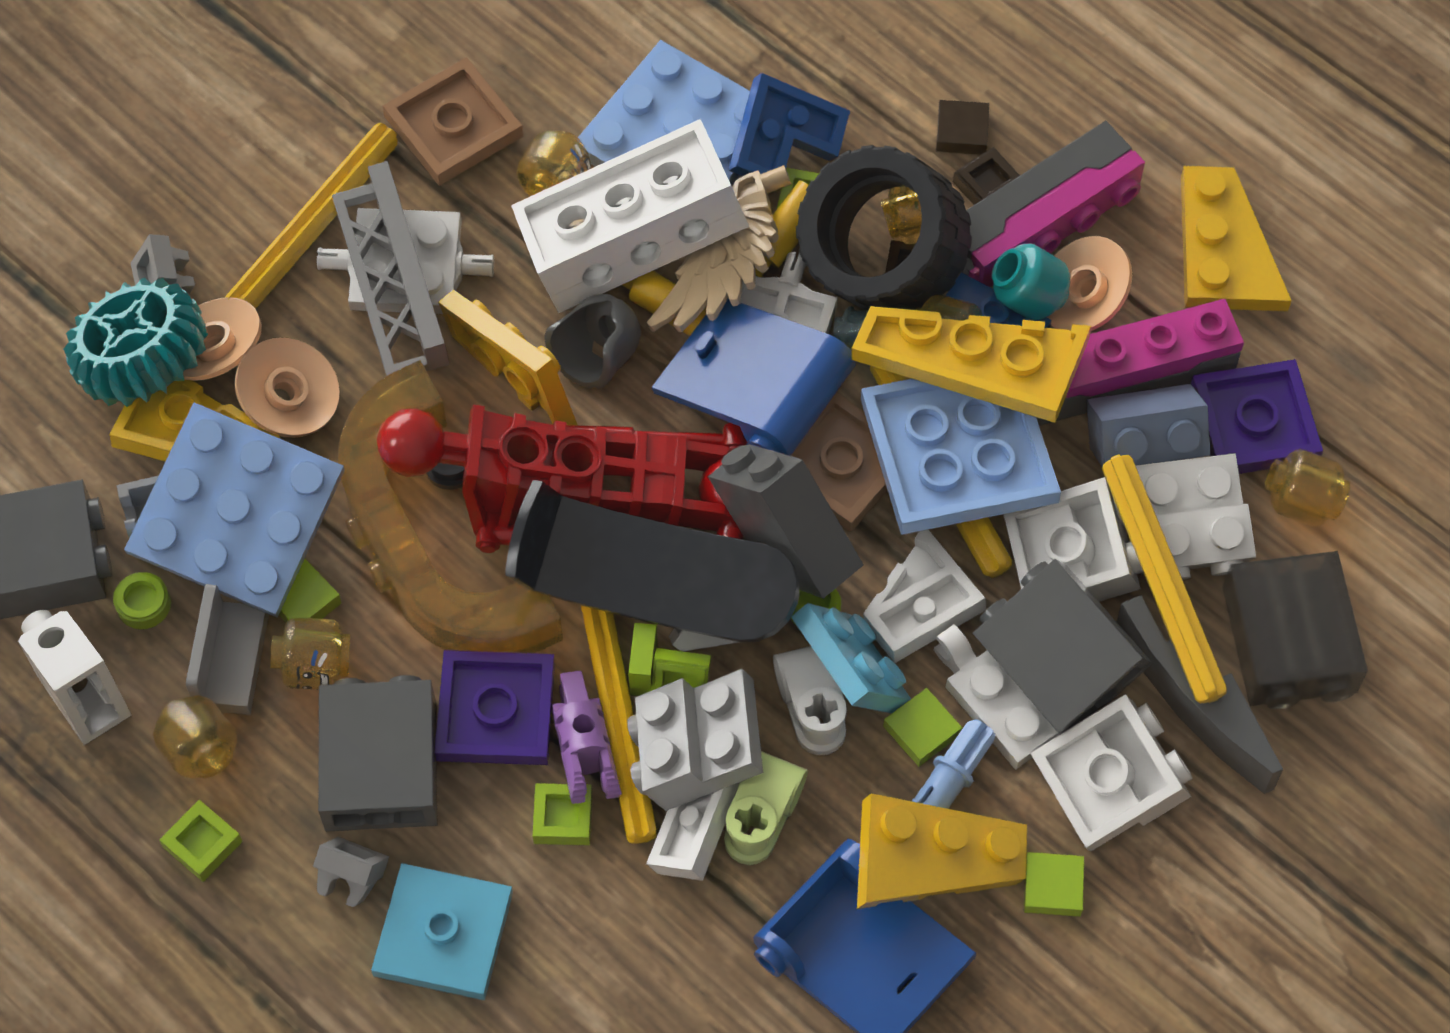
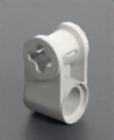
[773,646,847,755]

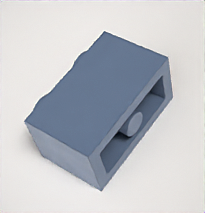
[1086,384,1210,467]

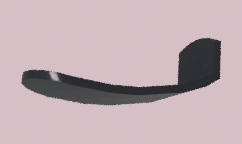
[505,480,800,642]

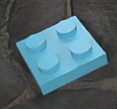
[791,603,911,713]

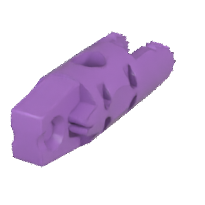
[551,671,622,804]

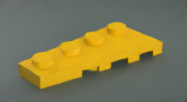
[852,306,1091,423]

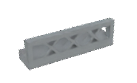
[332,161,449,382]

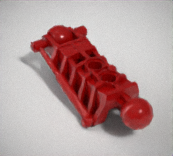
[376,404,747,553]

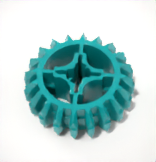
[63,277,208,407]

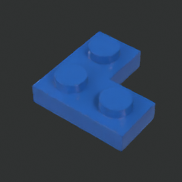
[728,73,850,176]

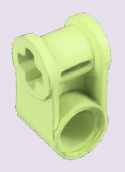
[724,751,808,865]

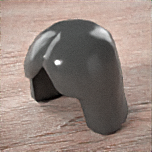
[544,294,641,389]

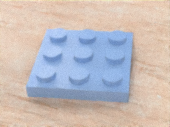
[573,40,750,186]
[861,379,1061,535]
[124,402,345,618]

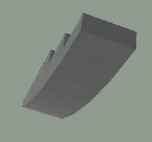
[1116,596,1283,794]

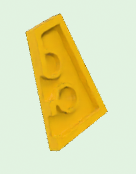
[1181,166,1292,311]
[438,289,578,425]
[109,380,280,462]
[857,793,1027,909]

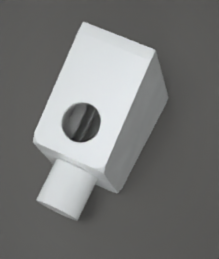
[18,610,131,745]

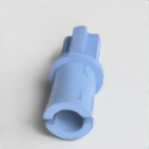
[912,719,995,809]

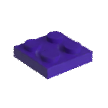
[1191,359,1323,474]
[435,650,555,765]

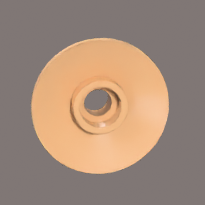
[1047,236,1132,331]
[183,297,262,381]
[235,338,340,438]

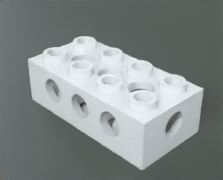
[511,119,749,313]

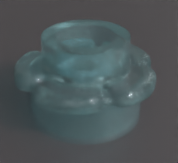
[834,306,868,351]

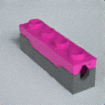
[961,121,1145,287]
[1036,299,1244,426]

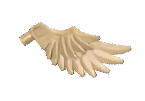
[647,165,791,332]

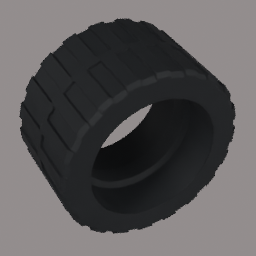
[796,145,972,311]

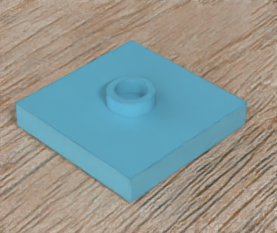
[371,863,513,1000]

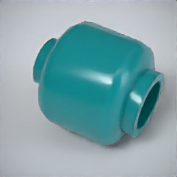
[992,243,1070,320]

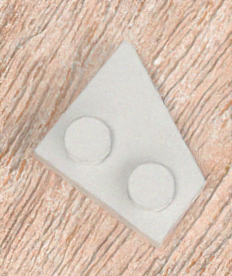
[863,530,986,663]

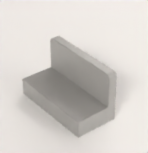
[186,584,269,715]

